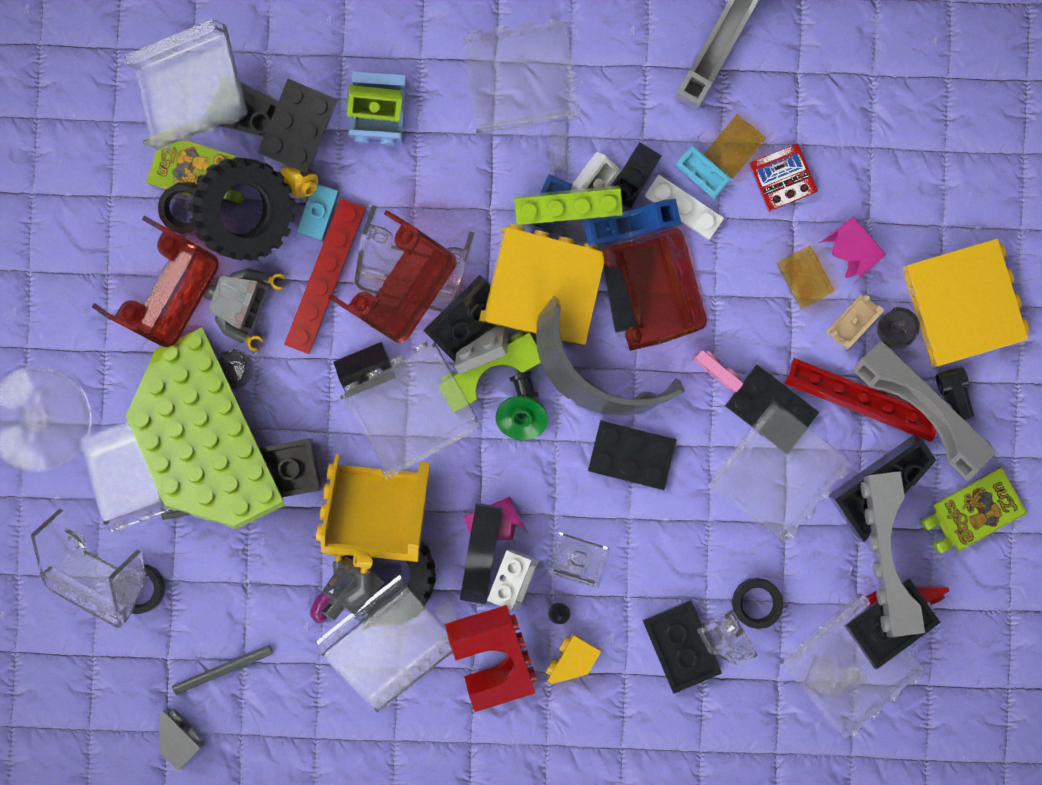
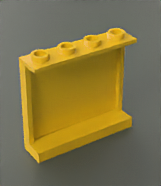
[479,224,606,345]
[902,238,1029,367]
[316,454,430,562]

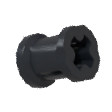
[509,371,539,398]

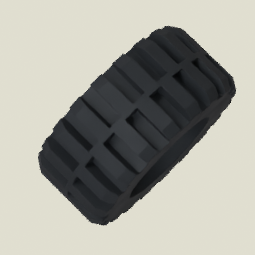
[188,158,296,261]

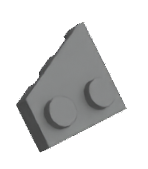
[455,325,509,374]

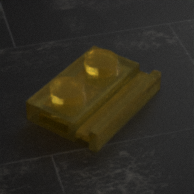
[704,114,766,179]
[776,245,835,310]

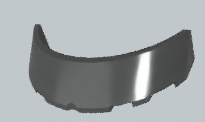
[536,296,685,415]

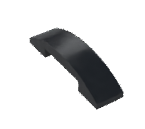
[460,503,502,604]

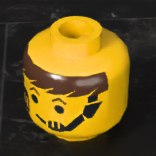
[280,164,319,198]

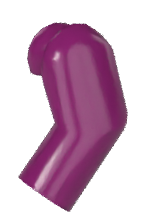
[310,594,330,623]

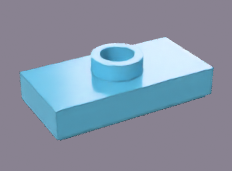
[674,145,731,200]
[297,184,339,241]

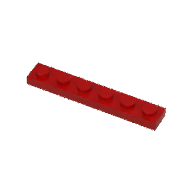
[284,198,366,354]
[784,358,936,442]

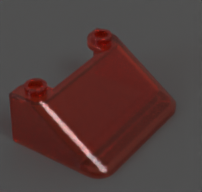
[601,228,707,351]

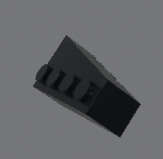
[202,75,278,136]
[828,435,936,542]

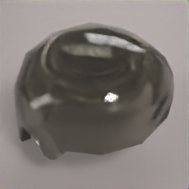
[877,307,920,349]
[218,349,254,389]

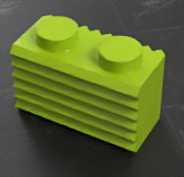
[346,85,402,122]

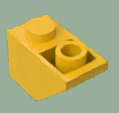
[545,633,601,684]

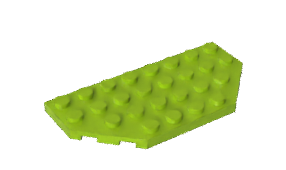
[126,327,285,529]

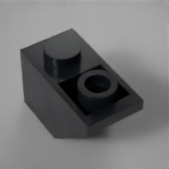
[614,142,662,208]

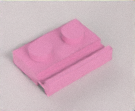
[693,350,743,393]

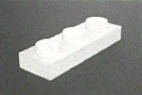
[644,175,724,241]

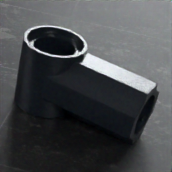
[936,367,974,420]

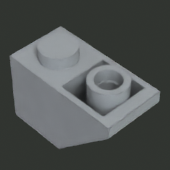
[159,707,205,771]

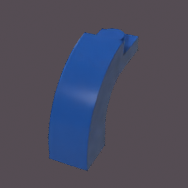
[583,199,682,246]

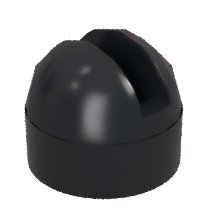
[548,603,570,624]

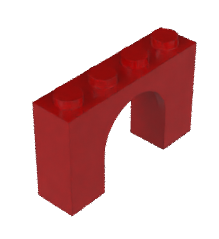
[445,605,538,712]

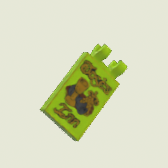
[146,133,245,207]
[919,467,1027,554]

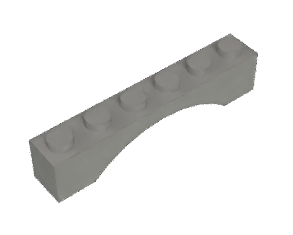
[675,0,759,110]
[853,341,997,481]
[861,471,925,637]

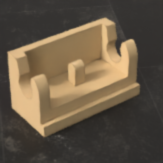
[825,294,884,350]

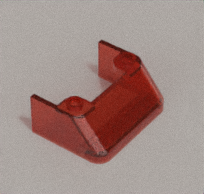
[328,210,457,343]
[92,215,219,347]

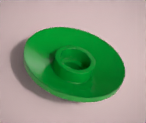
[495,396,548,440]

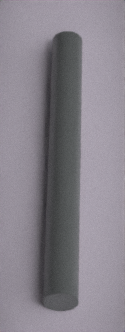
[172,645,273,695]

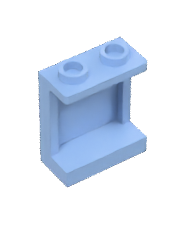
[348,72,407,146]

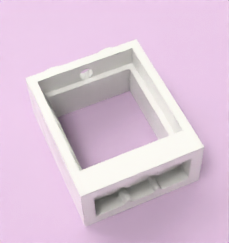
[487,550,539,611]

